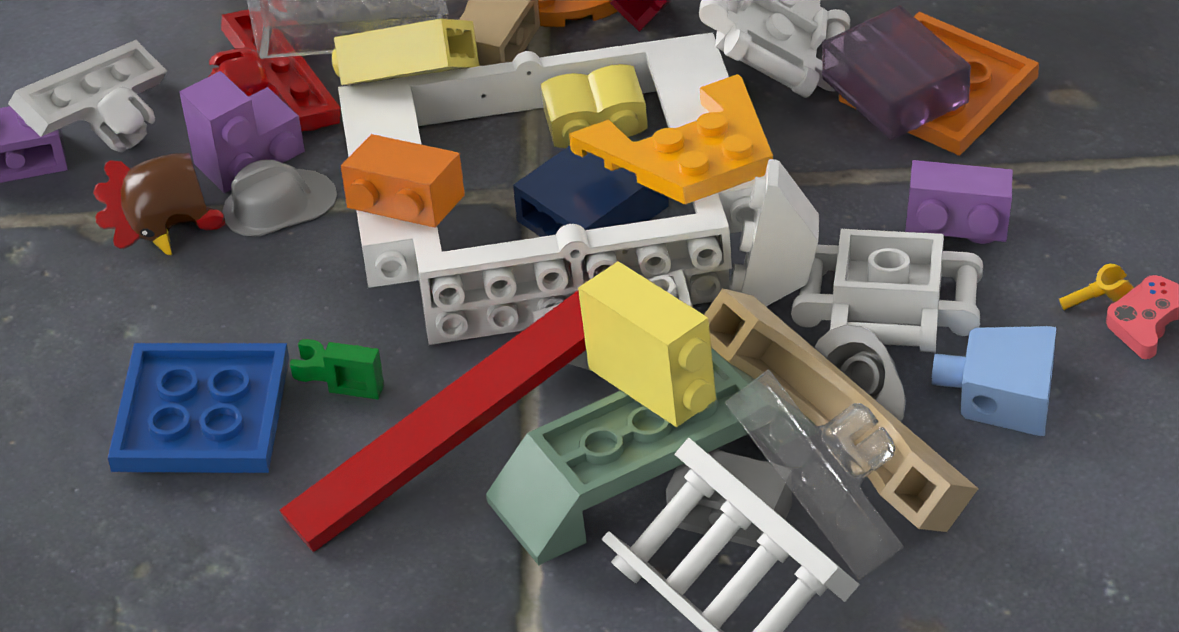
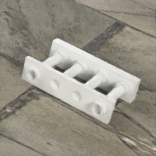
[602,438,860,632]

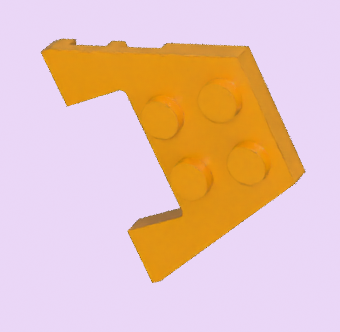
[569,74,773,204]

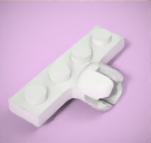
[8,40,168,152]

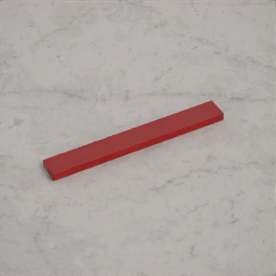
[279,261,618,553]

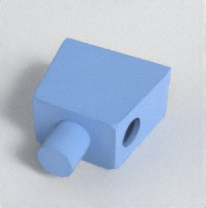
[932,326,1056,436]

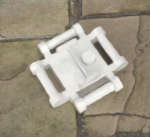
[699,0,850,98]
[791,229,983,353]

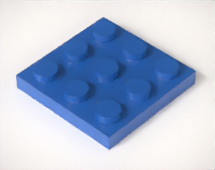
[108,343,289,473]

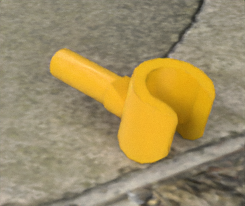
[1059,263,1134,310]

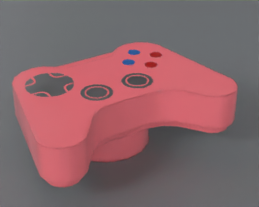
[1106,275,1179,360]

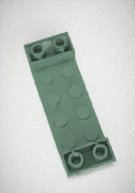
[486,349,820,566]

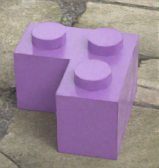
[179,71,305,193]

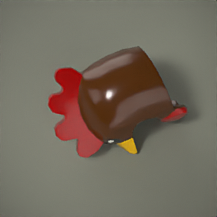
[93,153,225,255]

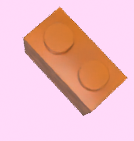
[341,134,465,228]

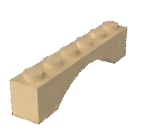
[704,288,979,532]

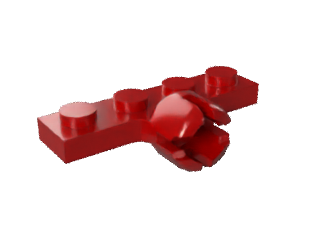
[208,6,341,132]

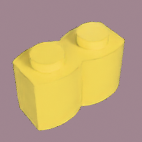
[541,64,648,148]

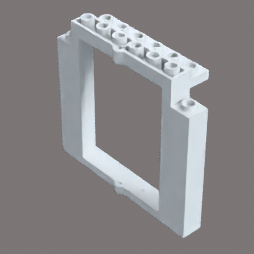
[338,32,765,345]

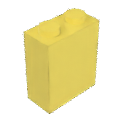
[332,18,480,85]
[578,261,716,427]

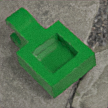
[290,339,384,400]

